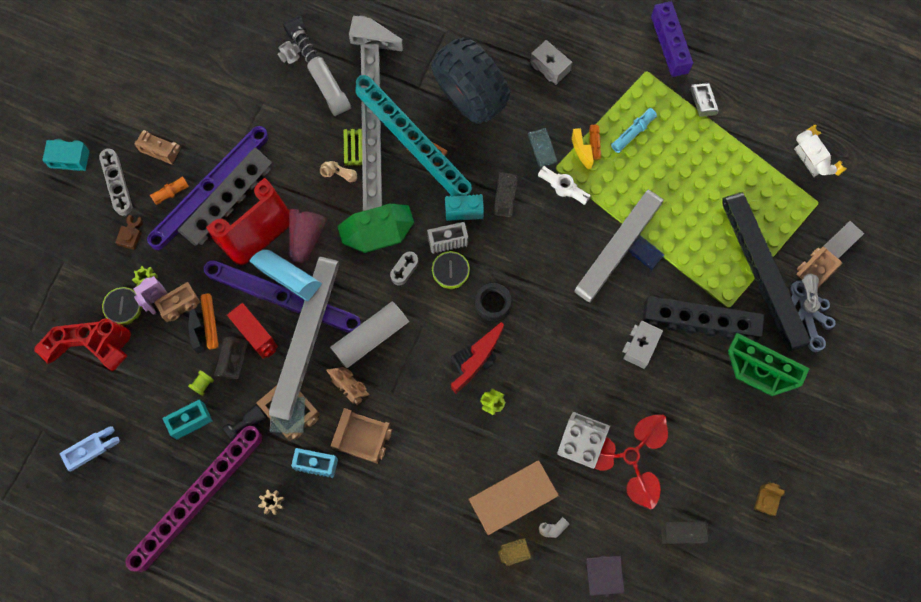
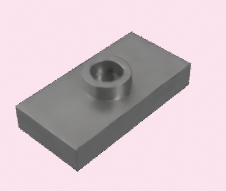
[691,83,718,117]

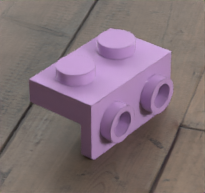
[133,276,168,315]

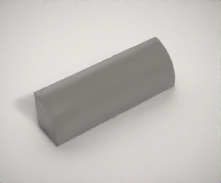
[330,302,409,368]

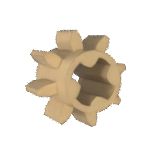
[258,490,284,515]

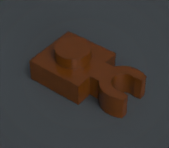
[115,215,143,250]

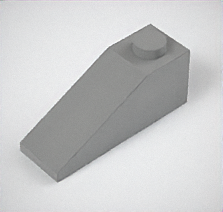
[349,16,403,52]

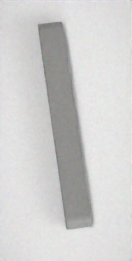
[269,257,339,420]

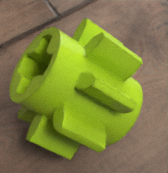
[132,266,158,286]
[480,389,505,415]

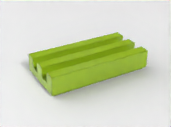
[344,129,362,165]

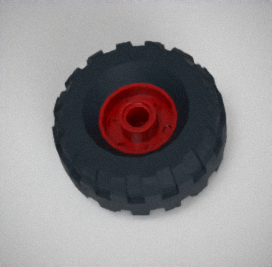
[431,38,510,124]

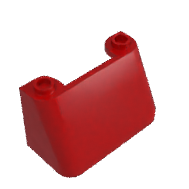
[206,178,293,265]

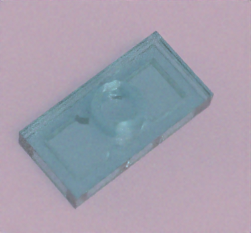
[528,128,557,167]

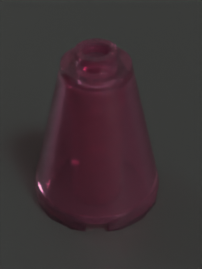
[289,209,327,263]

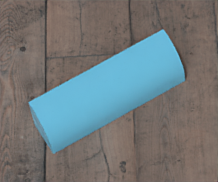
[249,250,322,302]

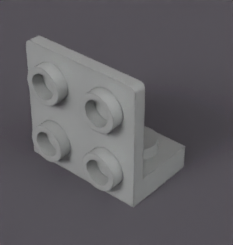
[557,412,610,468]

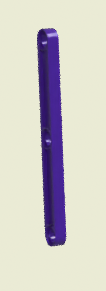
[147,126,268,250]
[204,260,361,333]

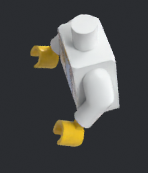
[795,125,847,177]

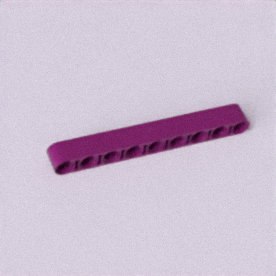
[126,426,262,572]

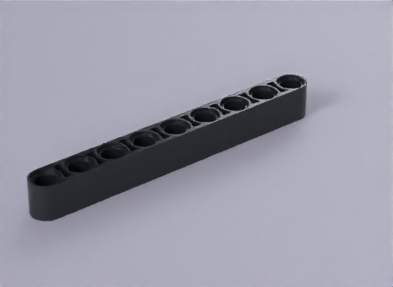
[722,192,810,352]

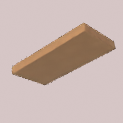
[469,460,559,535]

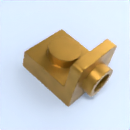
[754,483,785,516]

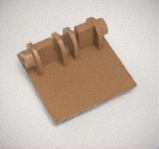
[327,367,369,405]

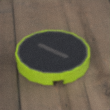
[432,251,470,289]
[102,287,142,325]

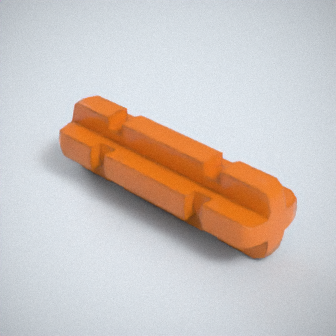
[589,125,601,160]

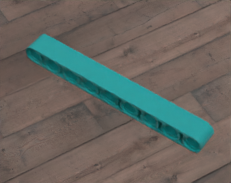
[355,75,472,197]

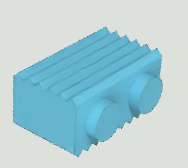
[291,448,338,478]

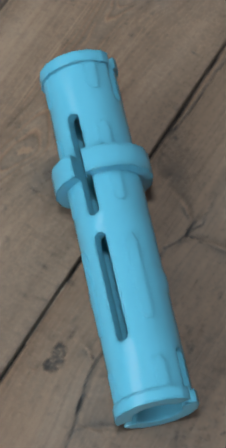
[611,108,657,153]

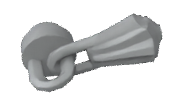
[802,273,820,313]

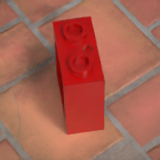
[227,303,278,359]

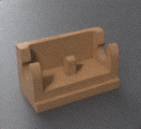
[134,130,181,164]

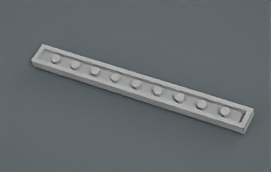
[361,44,382,211]

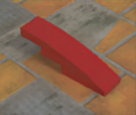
[451,322,504,394]

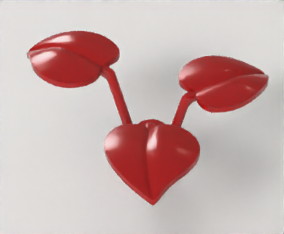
[595,415,668,509]

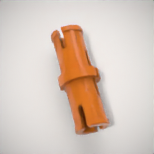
[150,176,189,205]

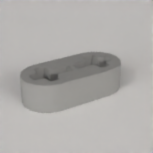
[390,252,418,285]

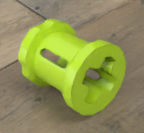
[188,370,214,396]

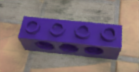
[651,1,693,77]

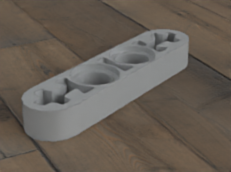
[99,149,132,216]

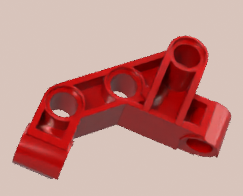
[34,318,131,371]

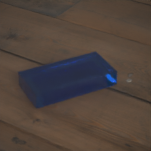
[628,235,664,270]

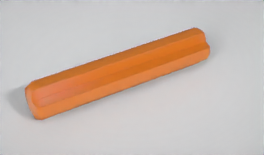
[201,294,218,349]

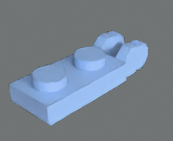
[60,427,120,472]

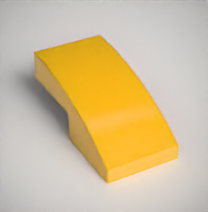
[571,128,594,169]

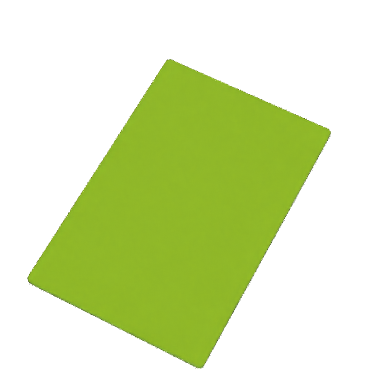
[556,72,818,308]

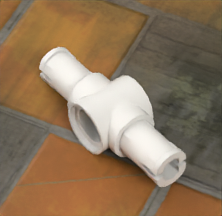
[538,166,591,205]

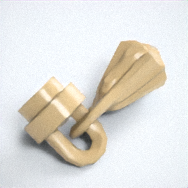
[320,161,357,183]

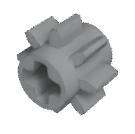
[278,41,301,64]

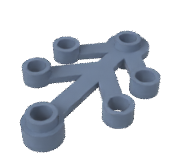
[790,281,835,352]

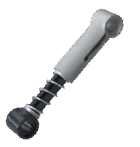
[283,16,351,116]

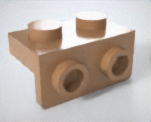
[796,246,843,288]
[154,282,201,322]

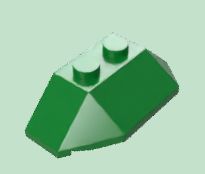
[337,204,414,253]
[728,333,810,396]

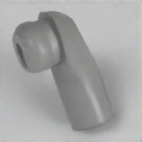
[539,517,570,538]

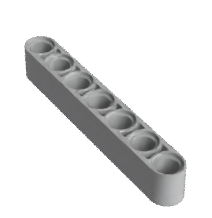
[574,189,664,303]

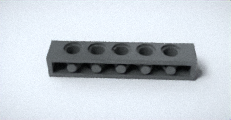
[177,147,272,246]

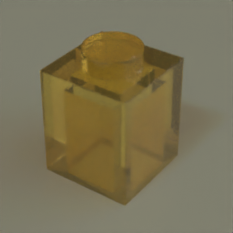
[498,538,531,567]

